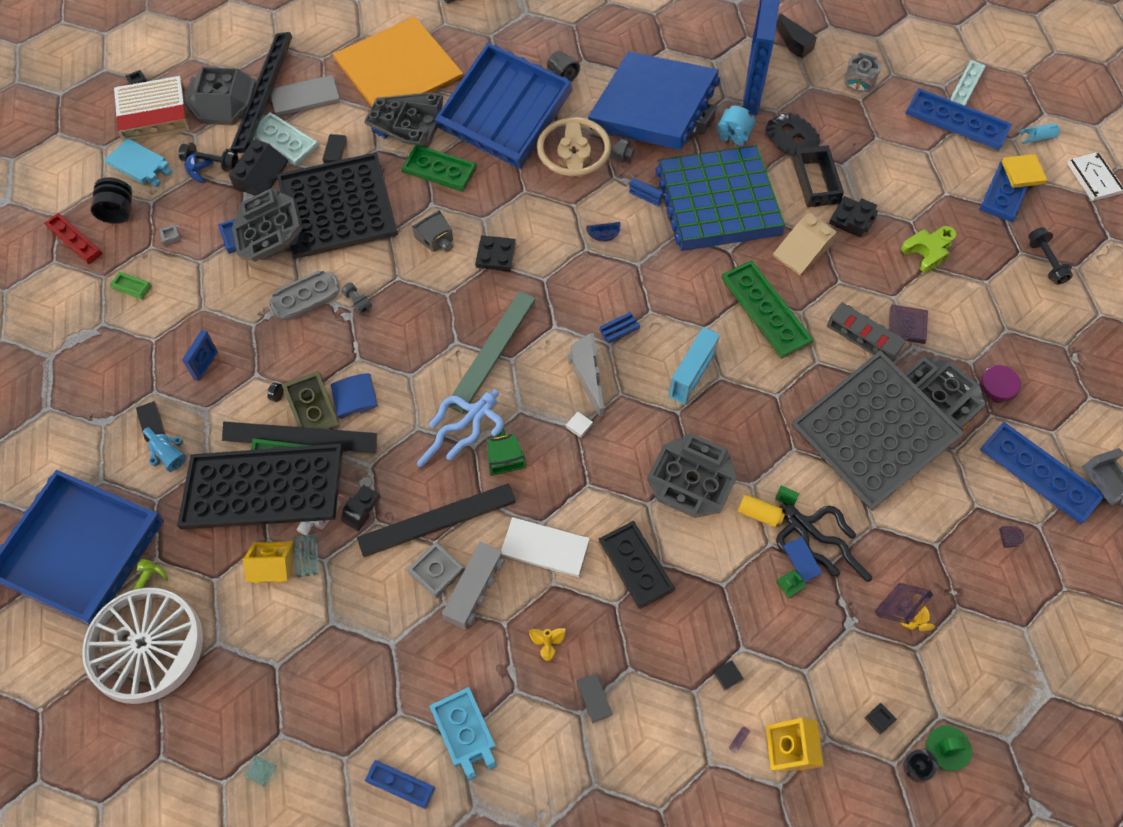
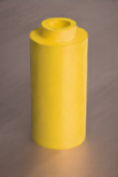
[738,494,785,527]

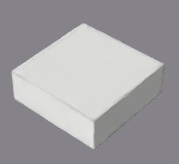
[566,412,593,438]

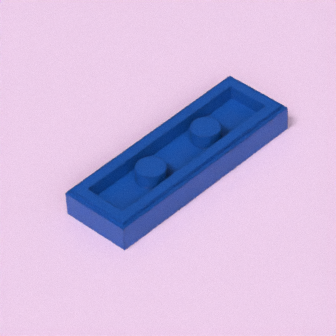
[365,760,436,810]

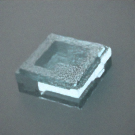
[244,755,276,787]

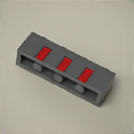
[827,302,906,362]

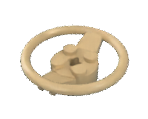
[537,117,611,178]

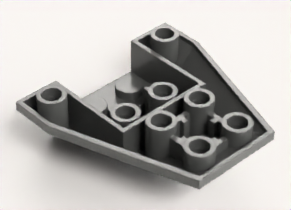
[364,93,443,146]

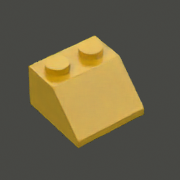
[243,541,294,584]
[766,718,824,771]

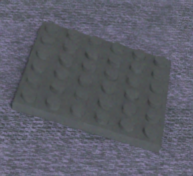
[791,350,964,511]

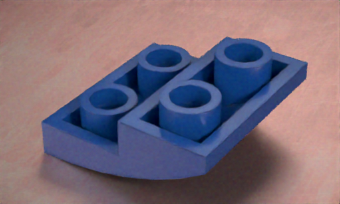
[331,373,378,419]

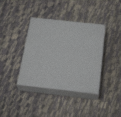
[407,542,465,599]

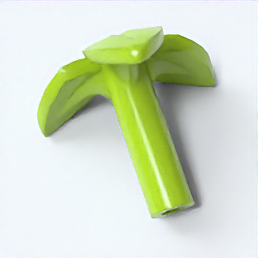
[133,559,168,590]

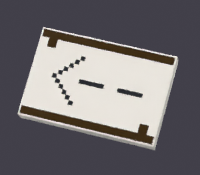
[1067,152,1123,201]

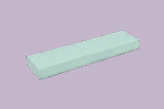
[950,60,986,106]

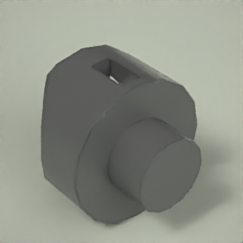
[610,138,635,163]

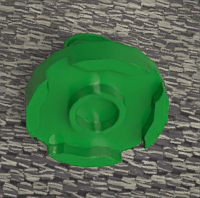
[925,725,972,772]

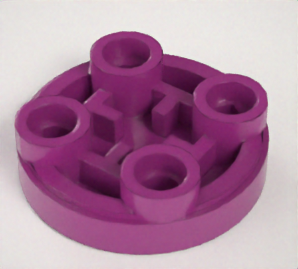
[979,365,1021,403]

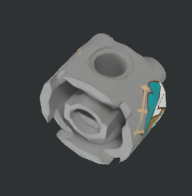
[845,52,881,92]

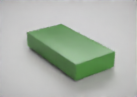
[110,271,152,300]

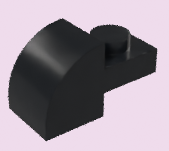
[341,485,380,532]

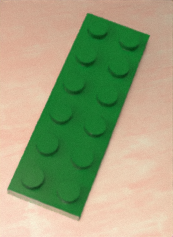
[721,260,814,359]

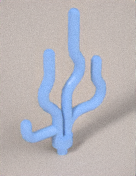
[417,389,504,467]

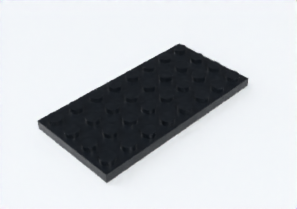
[177,444,344,529]

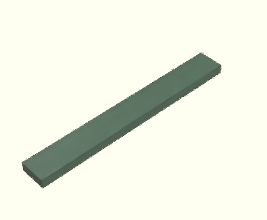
[448,291,535,414]

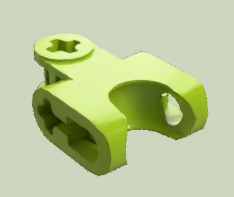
[901,226,956,273]

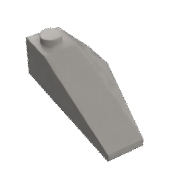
[568,333,604,417]

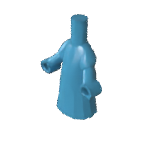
[143,427,187,472]

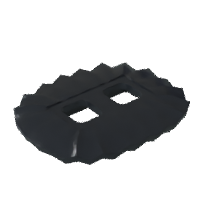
[766,112,820,156]

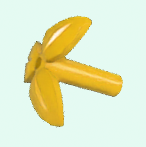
[898,596,935,631]
[529,628,566,661]

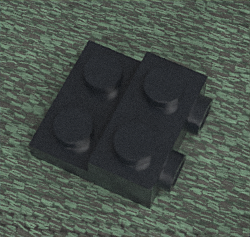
[829,196,878,238]

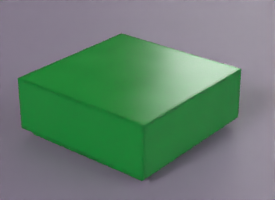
[775,485,800,506]

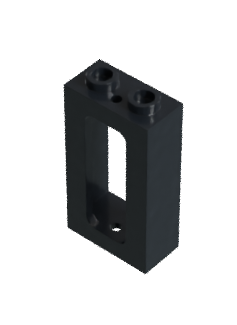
[793,145,844,207]

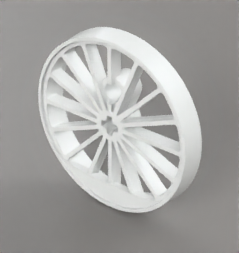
[82,588,203,704]

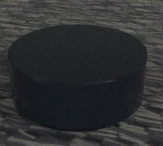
[267,382,284,402]

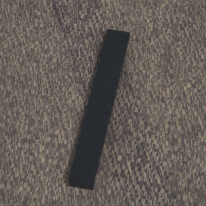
[222,421,378,453]
[357,483,516,557]

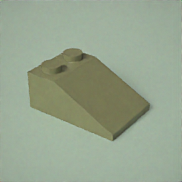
[281,371,339,429]

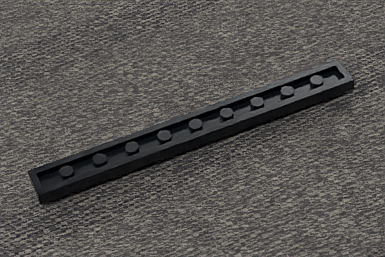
[230,32,293,154]

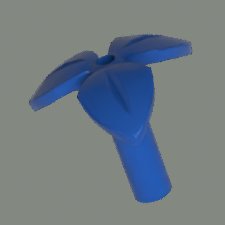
[184,154,214,183]

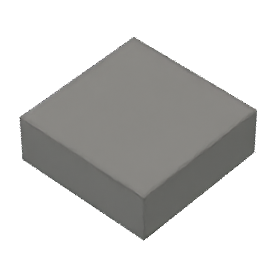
[159,224,181,246]

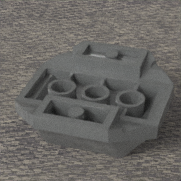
[184,67,256,125]
[232,188,303,262]
[904,356,986,430]
[647,433,737,518]

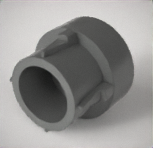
[547,51,580,82]

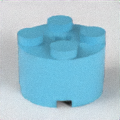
[717,106,756,146]

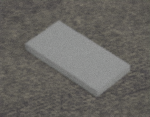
[270,75,340,117]

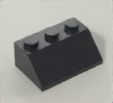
[229,139,288,196]

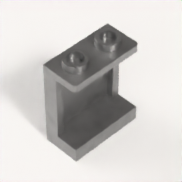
[1082,448,1123,506]

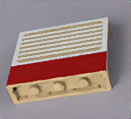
[114,76,190,142]

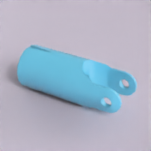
[1018,123,1060,144]

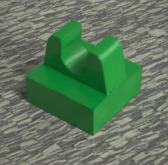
[776,570,806,599]

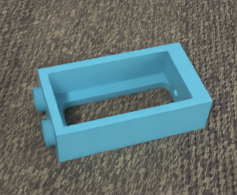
[668,327,720,405]

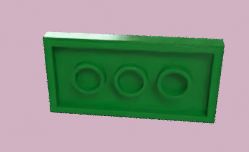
[401,145,477,192]

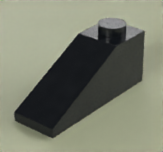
[776,13,817,59]

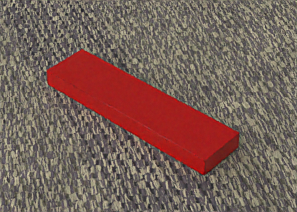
[44,213,103,265]

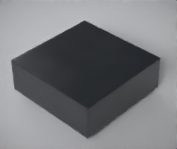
[125,70,147,85]
[713,660,744,691]
[864,702,897,735]

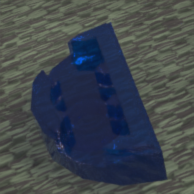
[586,222,621,241]

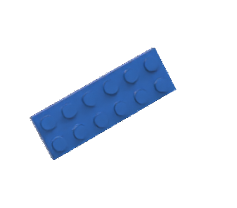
[905,88,1012,151]
[980,422,1104,524]

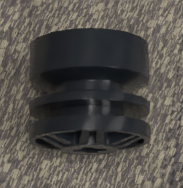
[90,177,133,224]

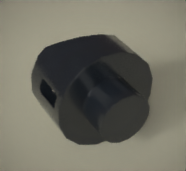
[903,749,938,782]

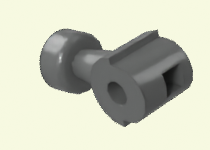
[342,283,372,314]

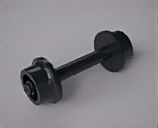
[178,142,239,172]
[1028,227,1073,285]

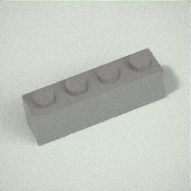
[442,542,504,630]

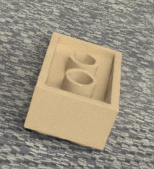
[773,213,837,276]

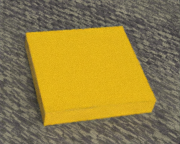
[1001,154,1047,188]

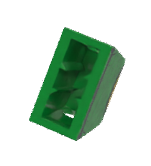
[487,428,527,476]

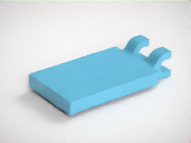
[105,138,172,187]
[429,687,497,781]

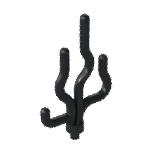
[776,502,872,582]

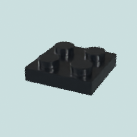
[475,235,516,271]

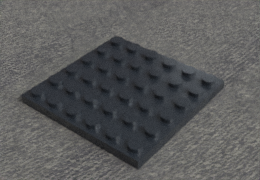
[277,152,398,259]

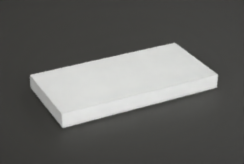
[501,517,590,578]

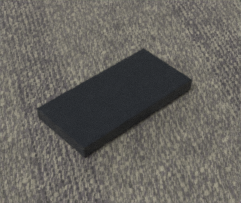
[599,521,675,609]

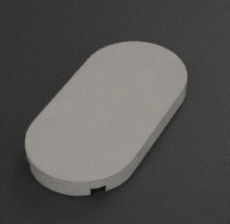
[269,271,340,320]

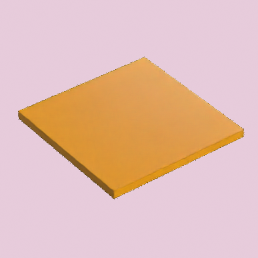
[333,16,463,107]

